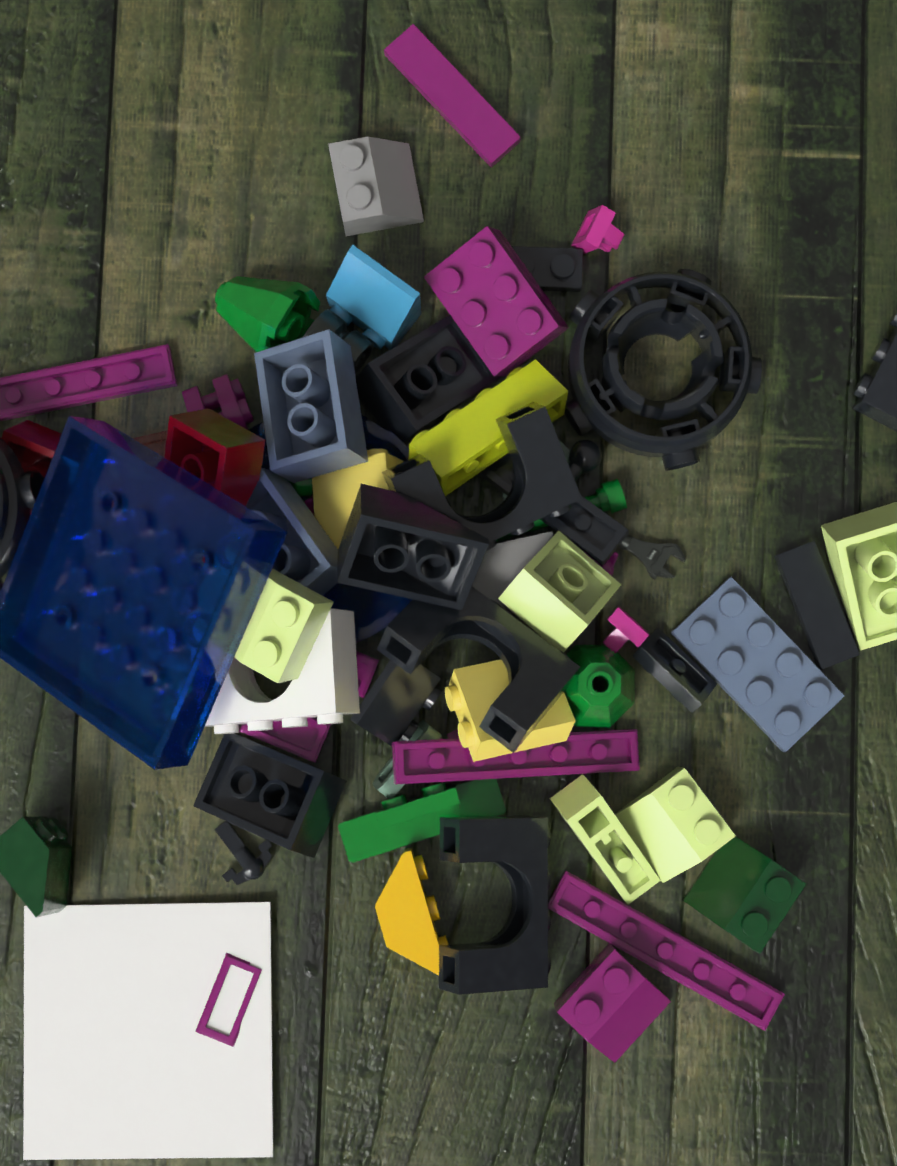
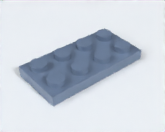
[670,577,844,752]

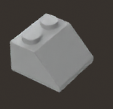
[328,137,424,236]

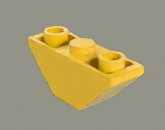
[375,848,449,975]

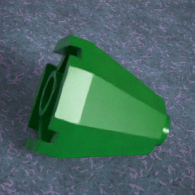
[215,276,320,353]
[564,645,635,727]

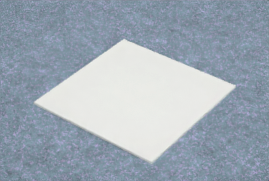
[23,902,274,1160]

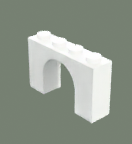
[192,608,360,734]

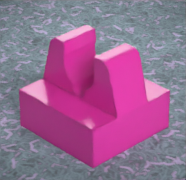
[571,205,625,254]
[603,605,649,653]

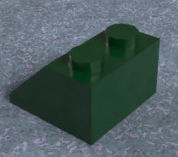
[0,816,72,917]
[683,836,806,954]

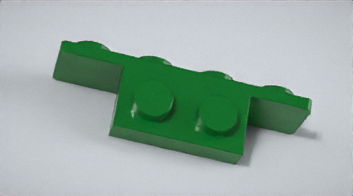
[338,779,506,863]

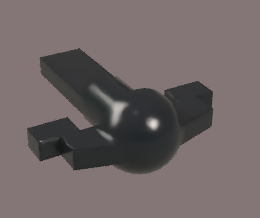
[215,821,274,885]

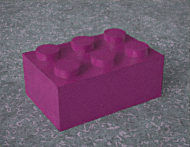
[424,226,569,376]

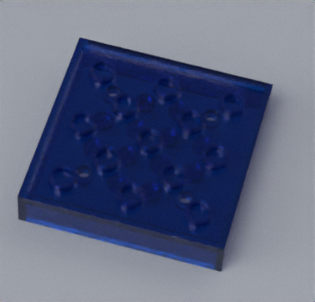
[0,416,287,770]

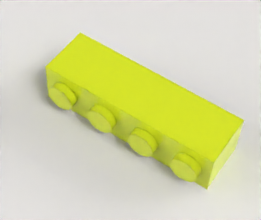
[409,359,568,496]

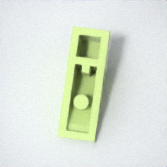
[550,774,661,905]

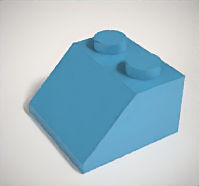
[326,245,421,350]

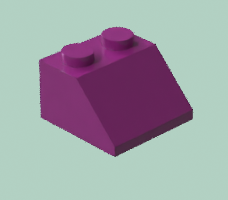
[554,943,671,1063]

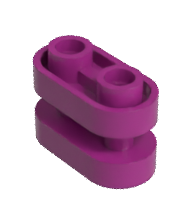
[182,374,254,431]

